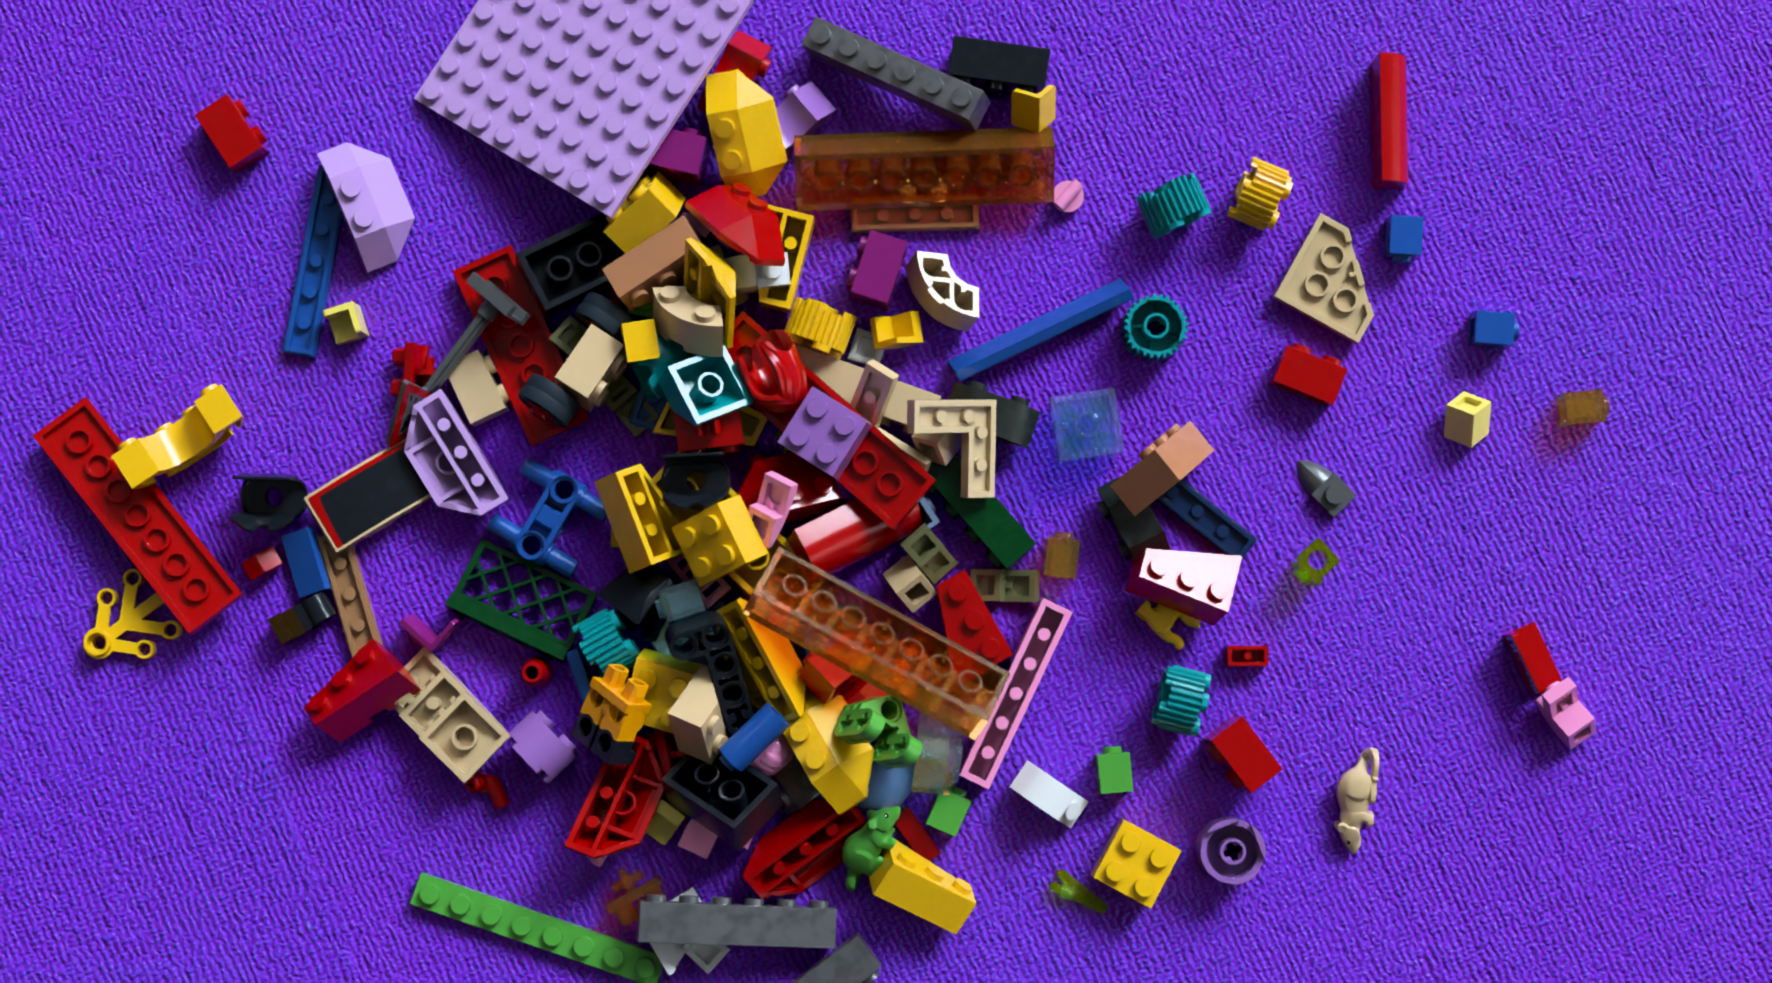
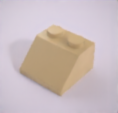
[667,664,728,764]

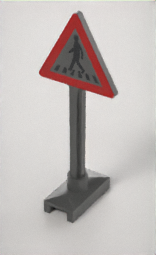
[385,272,531,447]

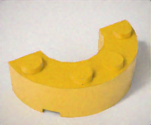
[111,383,244,489]

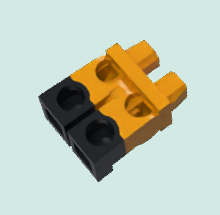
[571,664,652,765]

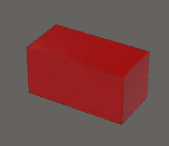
[1225,646,1268,666]

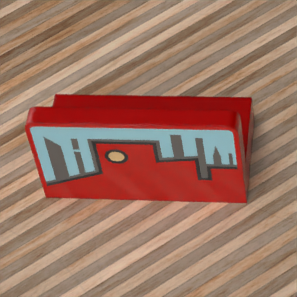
[1503,622,1562,695]

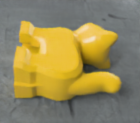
[1135,600,1202,650]

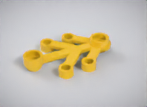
[83,569,183,659]

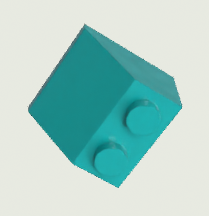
[658,345,754,427]

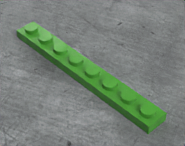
[410,872,663,983]

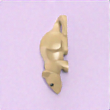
[1334,747,1379,854]

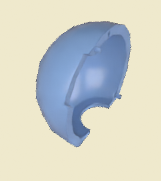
[856,737,915,809]

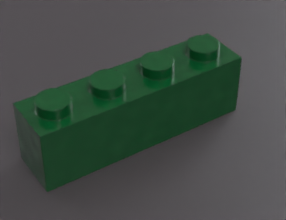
[928,453,1036,570]

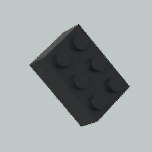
[948,36,1050,100]
[515,213,625,319]
[661,754,783,851]

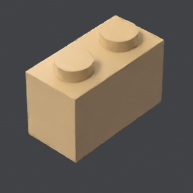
[448,350,510,427]

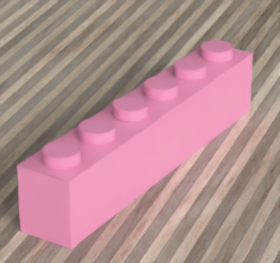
[958,598,1073,789]

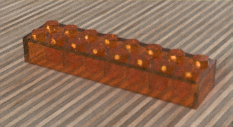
[794,127,1055,211]
[742,547,1011,741]

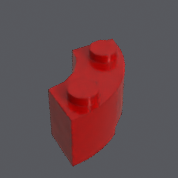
[697,30,772,113]

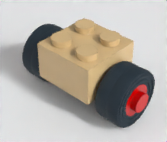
[518,292,635,428]

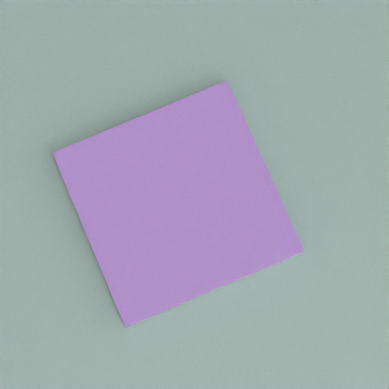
[414,0,754,219]

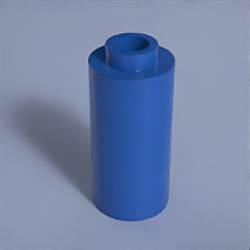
[719,702,790,772]

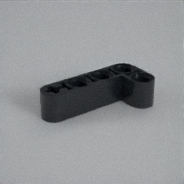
[665,611,754,735]

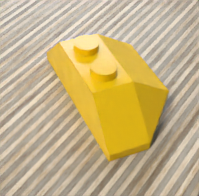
[706,69,788,197]
[683,238,737,349]
[715,598,806,722]
[783,688,874,815]

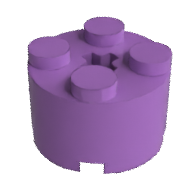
[506,710,578,784]
[1196,816,1266,885]

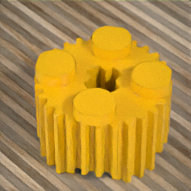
[1227,156,1293,231]
[784,297,857,360]

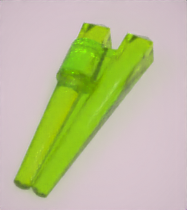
[1049,869,1108,914]

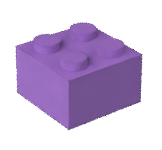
[778,386,873,480]

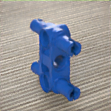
[486,458,608,578]

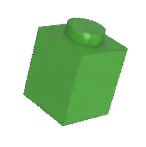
[1095,746,1133,794]
[925,784,971,837]

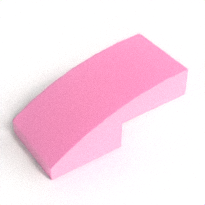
[748,470,798,548]

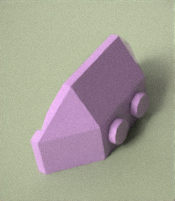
[317,142,415,273]
[404,389,509,516]

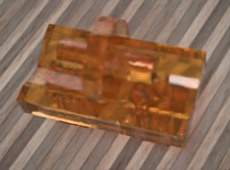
[605,868,664,926]

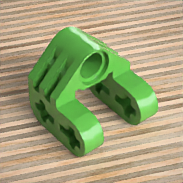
[834,695,922,769]

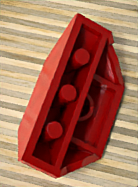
[684,183,785,266]
[736,452,857,523]
[564,736,664,859]
[743,799,867,899]

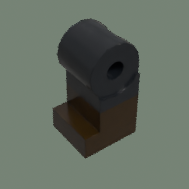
[268,591,337,645]

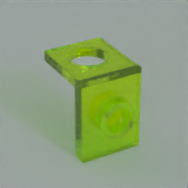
[1290,538,1340,587]

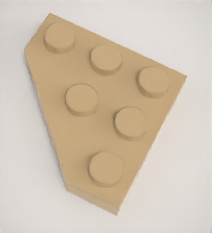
[1273,213,1374,344]

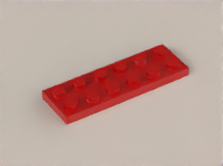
[453,245,591,447]

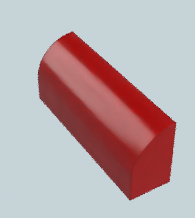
[1370,52,1408,189]
[787,498,923,584]

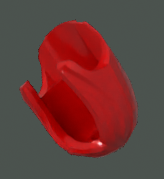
[735,329,808,413]

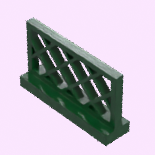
[446,538,598,665]

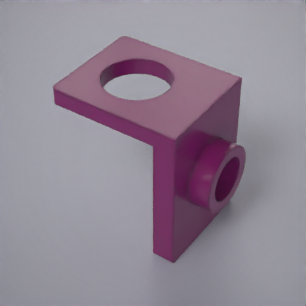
[399,614,465,652]

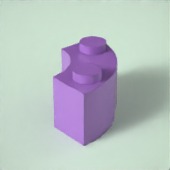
[776,81,836,155]

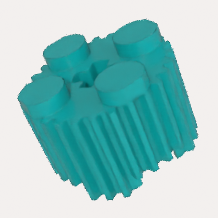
[1136,172,1212,239]
[1121,293,1189,362]
[572,607,641,677]
[1151,665,1211,737]

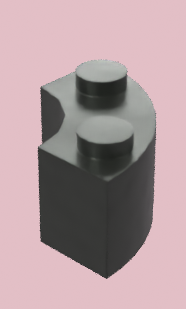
[949,380,1040,448]
[1096,476,1171,562]

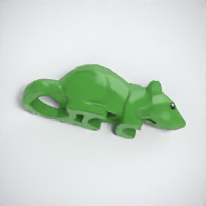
[842,806,901,892]

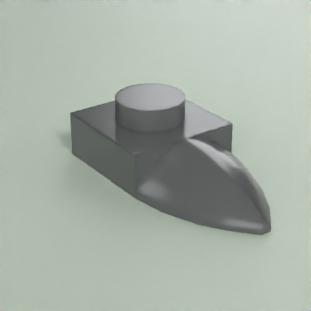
[1297,460,1357,518]

